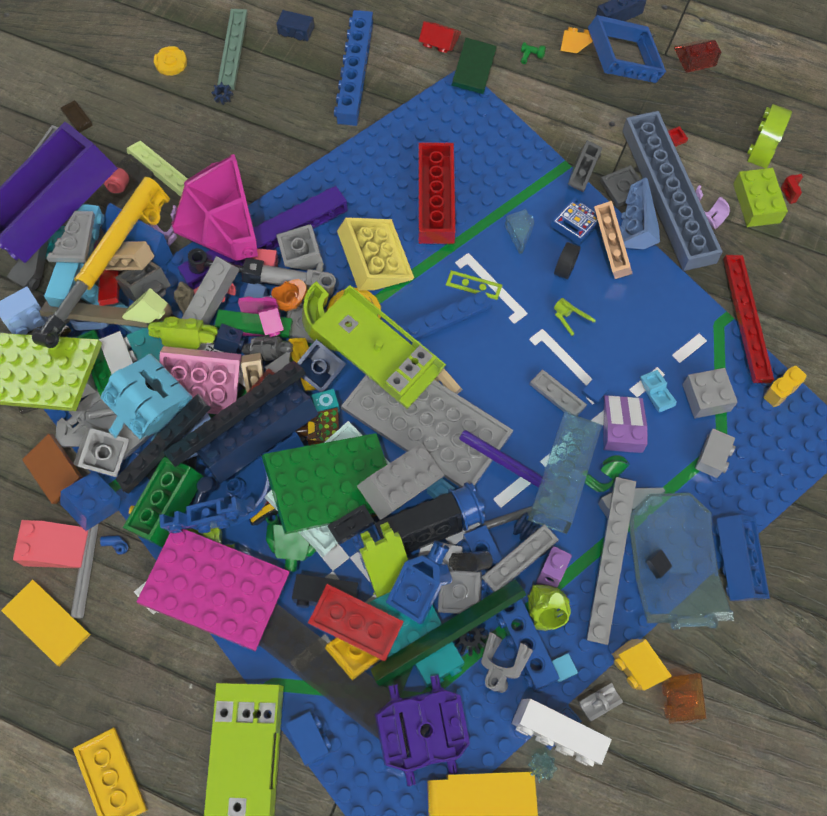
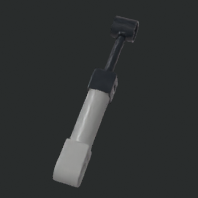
[188,248,336,297]

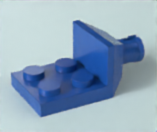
[386,541,453,624]

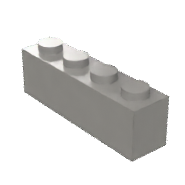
[181,256,240,325]

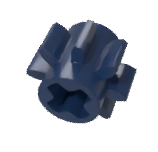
[211,82,234,105]

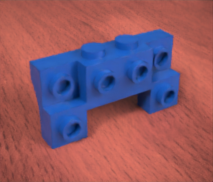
[159,496,255,533]

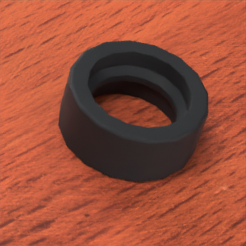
[554,242,581,279]

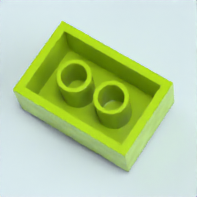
[733,168,788,227]

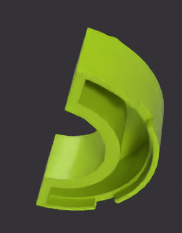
[747,104,792,169]
[302,281,352,351]

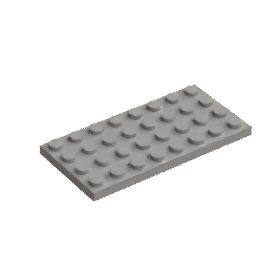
[341,369,513,488]

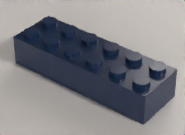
[196,383,319,483]

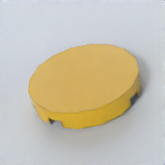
[153,46,187,75]

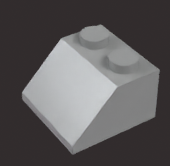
[277,224,324,270]
[74,426,129,477]

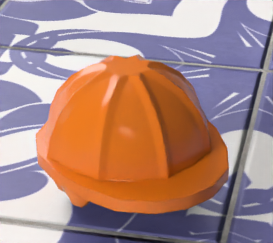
[271,279,307,311]

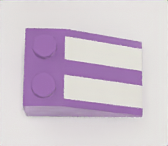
[603,395,647,453]

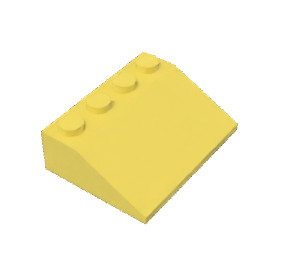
[337,218,414,290]

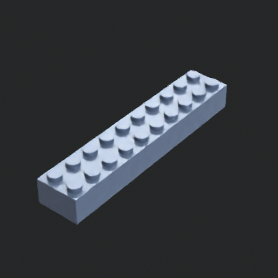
[623,111,722,271]

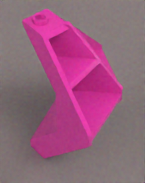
[172,154,258,261]

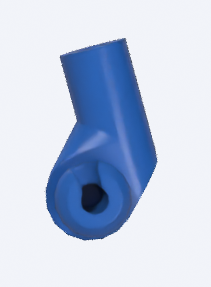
[100,535,128,555]

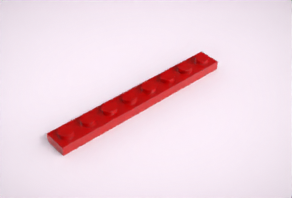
[723,255,774,383]

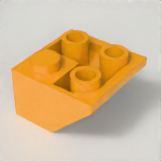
[561,27,593,53]

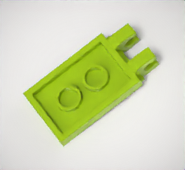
[359,522,408,598]

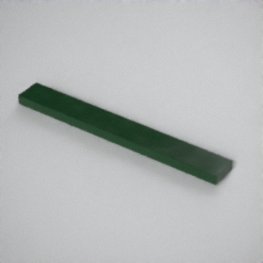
[370,579,526,686]

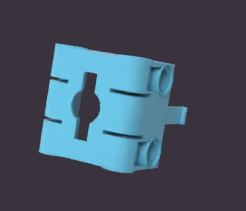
[100,354,192,441]

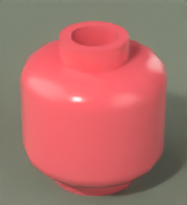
[104,167,129,193]

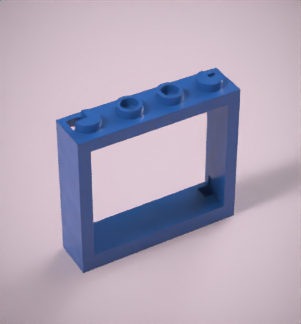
[588,15,666,83]

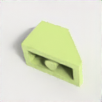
[122,288,168,323]

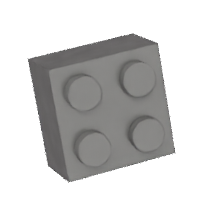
[683,368,737,419]

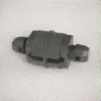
[242,335,293,362]

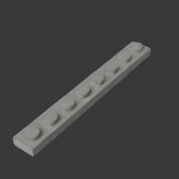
[586,477,636,645]

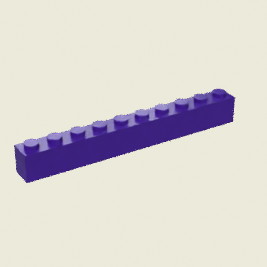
[178,186,348,290]

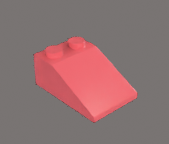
[13,520,89,568]

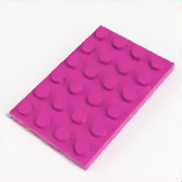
[136,529,290,651]

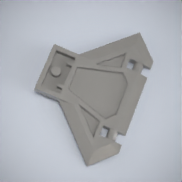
[55,389,154,460]

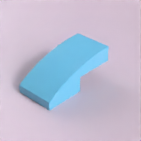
[640,370,677,413]

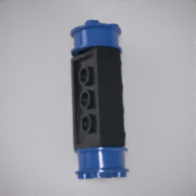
[352,482,485,569]

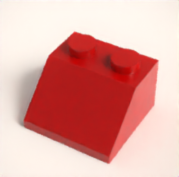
[419,21,461,53]

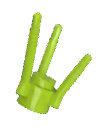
[554,298,596,336]

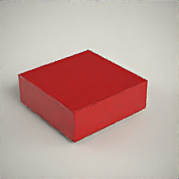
[668,126,688,147]

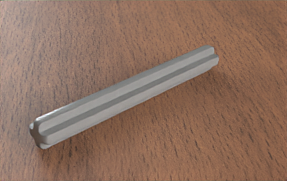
[71,523,99,619]

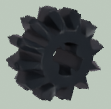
[454,626,488,657]

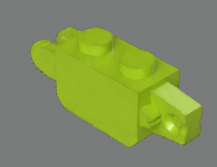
[148,317,218,350]

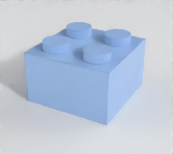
[0,287,48,335]

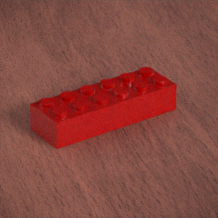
[419,143,455,244]

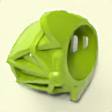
[527,585,571,631]

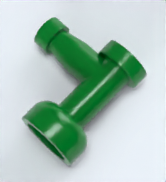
[520,42,546,64]

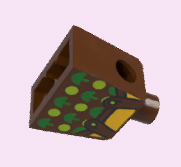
[296,408,340,445]

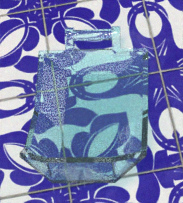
[629,493,734,630]

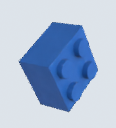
[60,471,120,531]

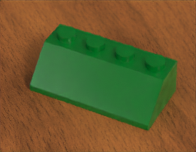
[122,457,204,548]

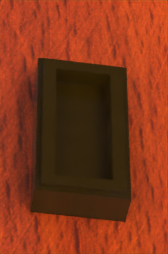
[61,100,93,133]

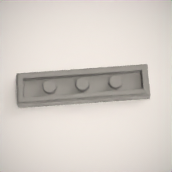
[482,524,559,592]

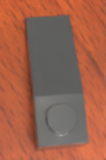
[567,140,602,192]
[7,241,48,293]

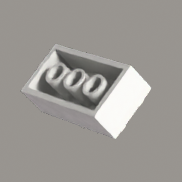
[511,699,612,767]

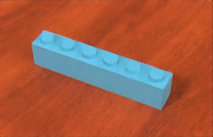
[44,204,105,307]

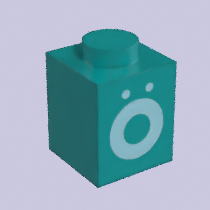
[311,389,340,413]

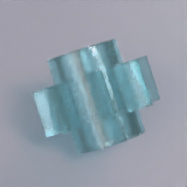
[528,752,558,782]

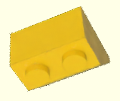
[612,639,672,691]

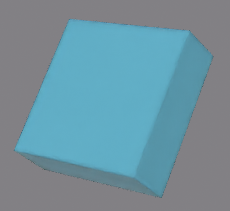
[552,653,578,683]

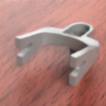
[481,632,533,693]

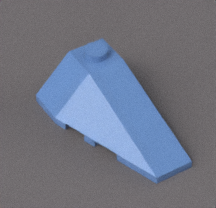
[619,177,660,249]

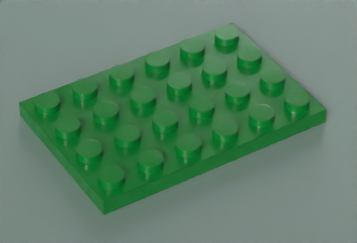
[262,433,401,535]

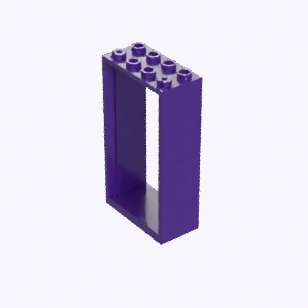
[0,122,118,263]

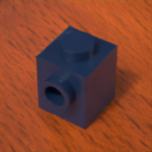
[213,324,245,354]

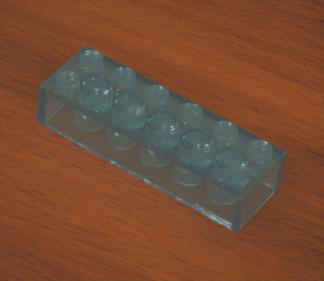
[528,412,602,534]

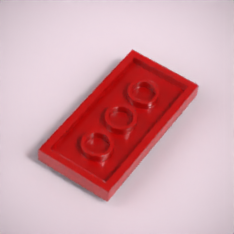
[308,584,404,661]

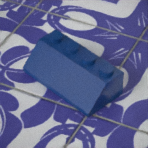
[101,203,173,269]
[716,514,770,601]

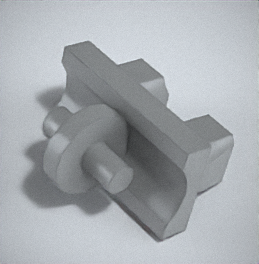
[578,683,623,722]

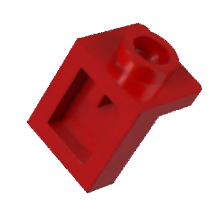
[781,174,803,204]

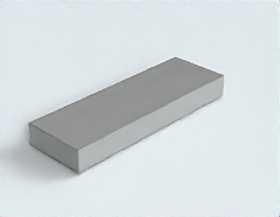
[530,369,587,420]

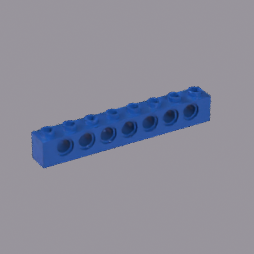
[334,10,373,126]
[461,525,560,692]

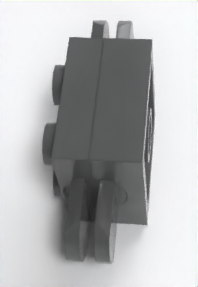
[115,261,171,302]

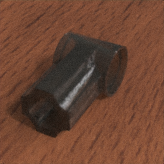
[449,551,493,572]

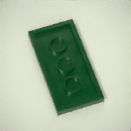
[451,38,497,94]

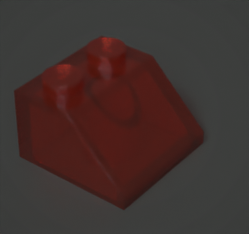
[674,39,722,73]

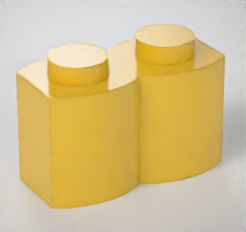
[763,366,807,407]

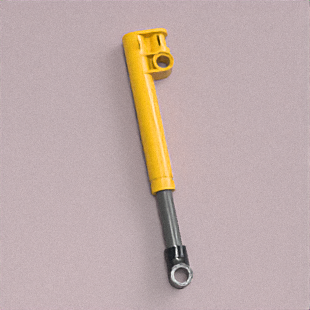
[32,177,170,348]

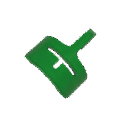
[577,455,630,492]

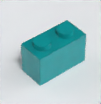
[414,642,465,688]

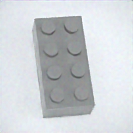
[357,443,445,520]

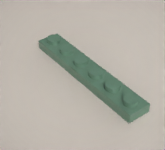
[217,9,248,90]

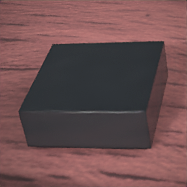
[645,549,672,579]

